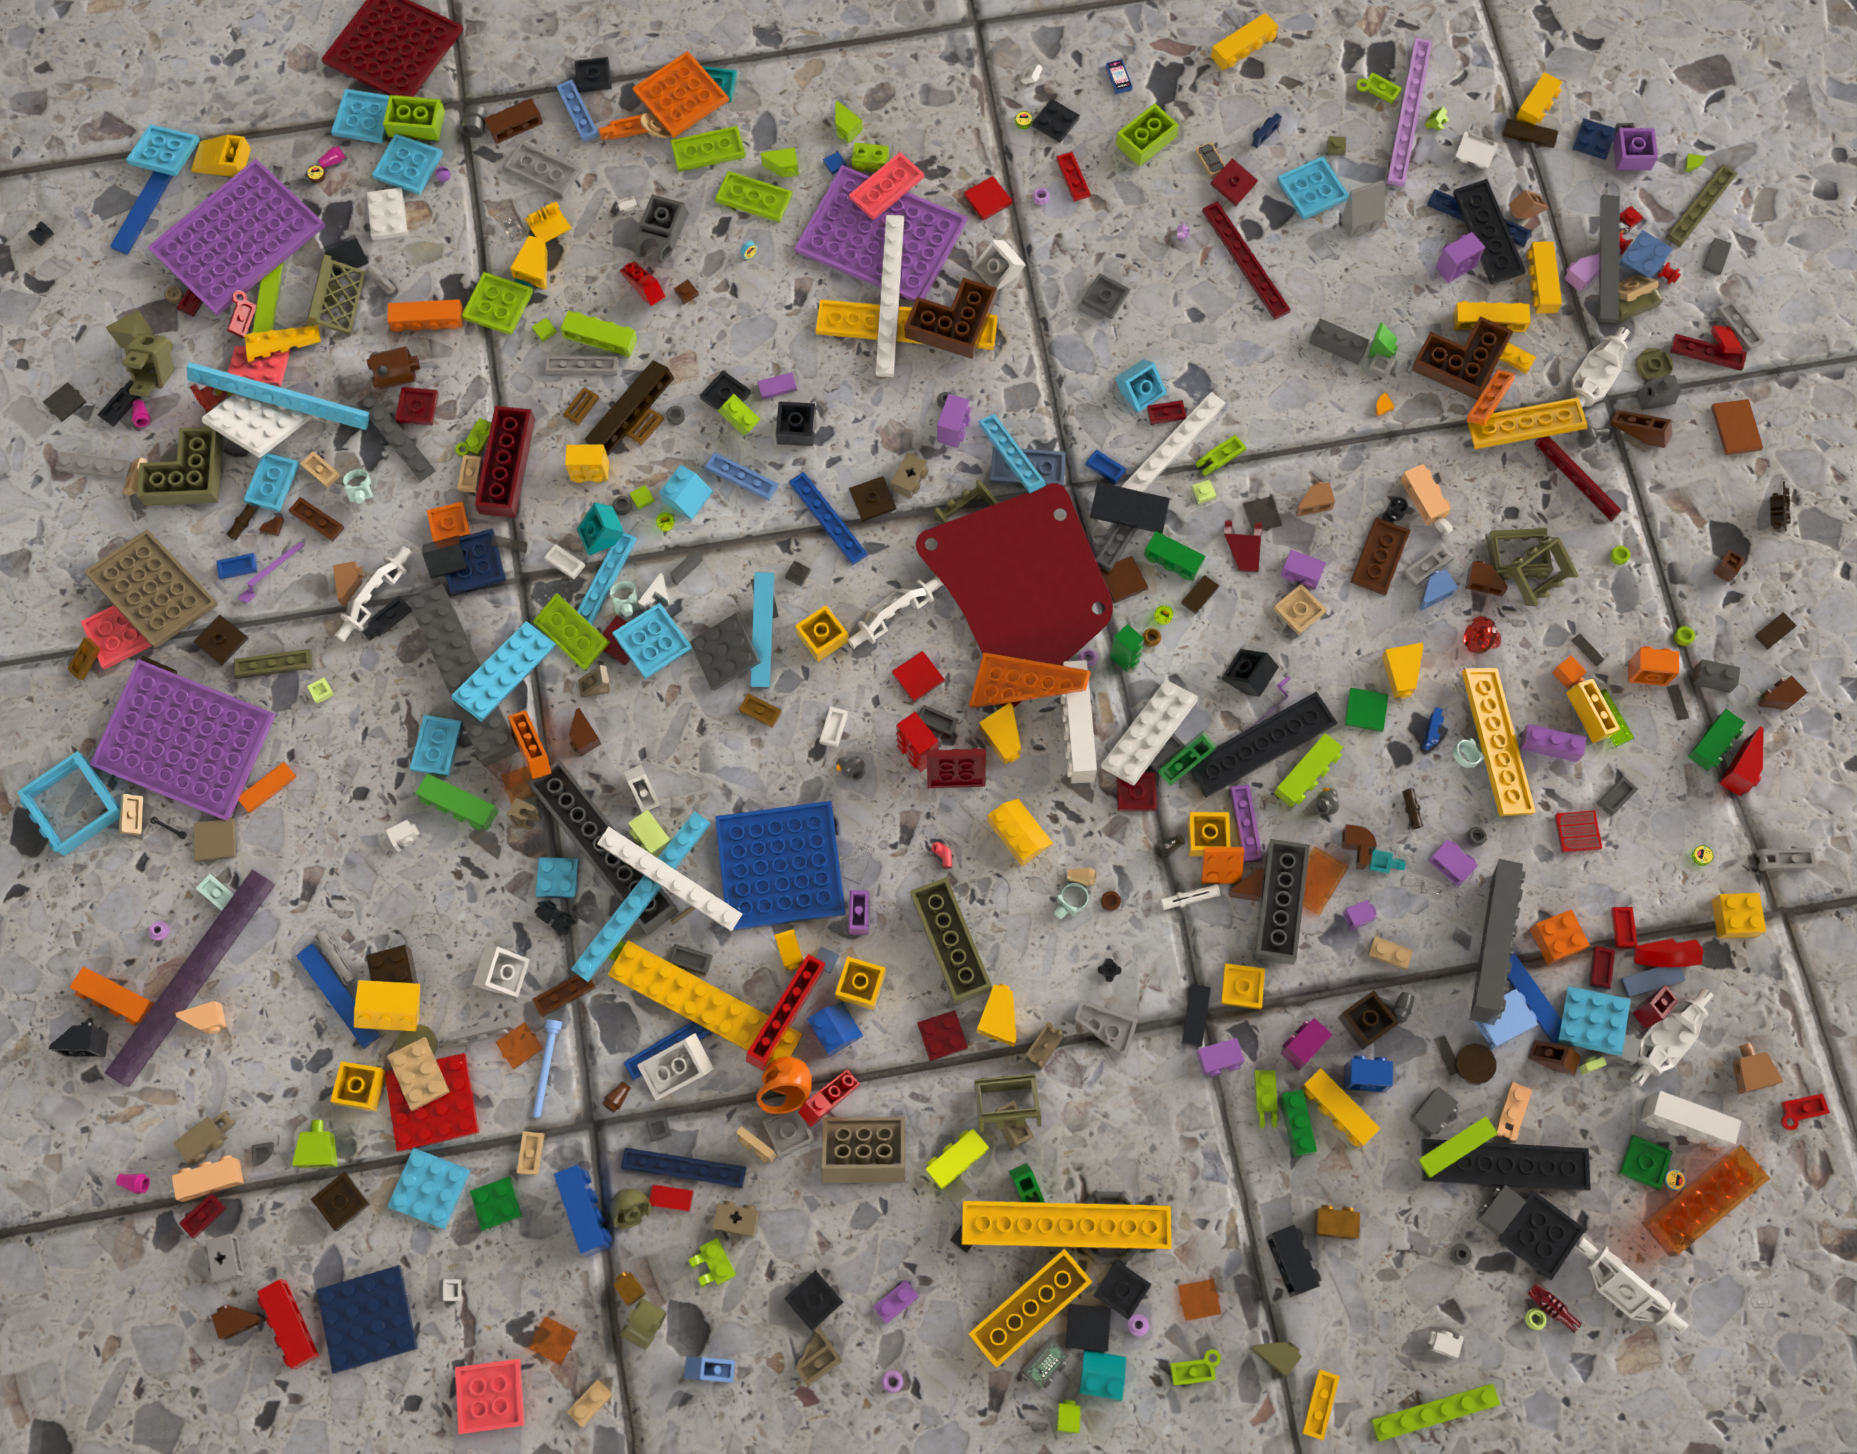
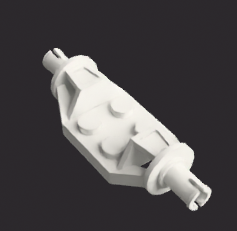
[1570,327,1630,408]
[335,546,412,642]
[847,576,944,649]
[1630,988,1713,1087]
[1575,1237,1688,1335]

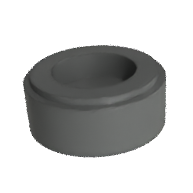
[666,406,685,425]
[613,496,632,515]

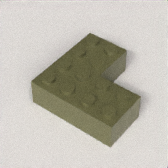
[137,427,224,506]

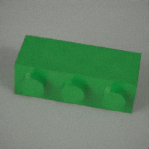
[1144,531,1206,581]
[1110,624,1144,672]
[1688,709,1746,770]
[1279,1090,1317,1158]

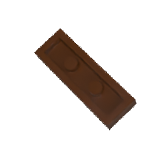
[288,497,344,542]
[532,975,596,1018]

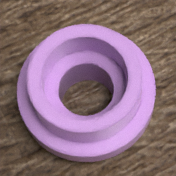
[1032,187,1050,205]
[1177,223,1189,241]
[1078,649,1098,668]
[148,921,169,941]
[1128,1314,1149,1336]
[882,1370,903,1393]

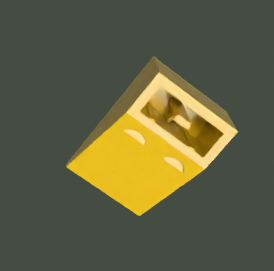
[191,135,251,177]

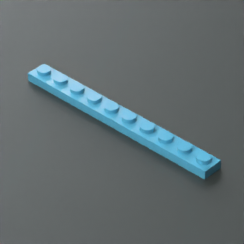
[187,362,369,430]
[571,811,711,982]

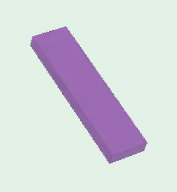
[1229,785,1263,863]

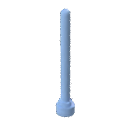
[533,1020,562,1118]

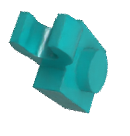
[1369,849,1406,873]

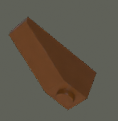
[1611,410,1672,448]

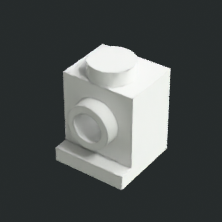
[386,820,420,852]
[1428,1330,1464,1359]

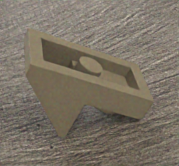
[578,665,610,698]

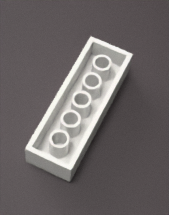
[1060,660,1097,783]

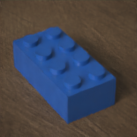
[554,1165,612,1257]

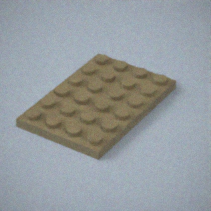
[84,529,218,649]

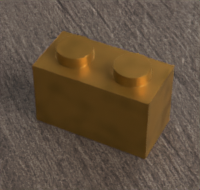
[1314,1205,1360,1240]

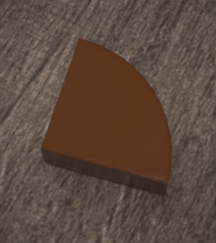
[259,517,284,536]

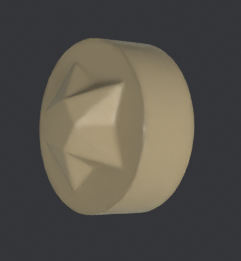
[164,286,184,304]

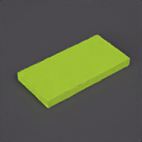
[670,125,746,172]
[715,171,793,223]
[532,593,610,671]

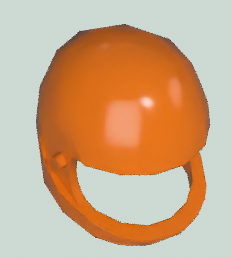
[756,1056,812,1114]

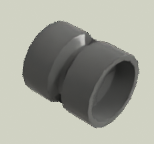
[461,104,488,138]

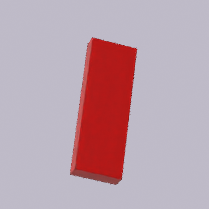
[1056,151,1091,202]

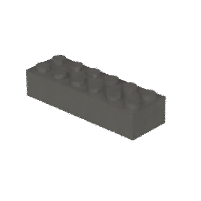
[1254,839,1310,965]

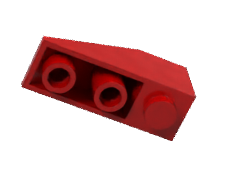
[620,261,666,306]
[798,1070,860,1127]

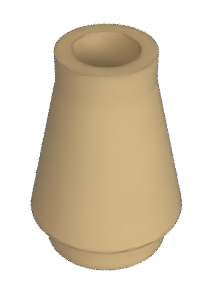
[1067,867,1096,887]

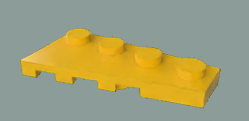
[244,325,321,362]

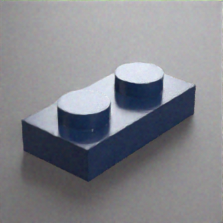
[1252,113,1282,148]

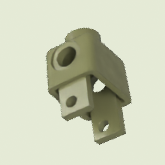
[122,333,174,398]

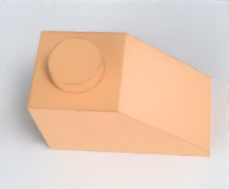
[175,1001,226,1035]

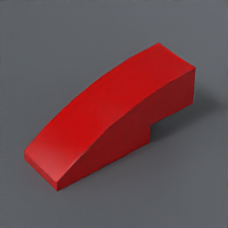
[1633,938,1703,967]

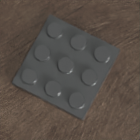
[690,613,761,691]

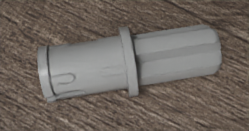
[366,265,395,294]

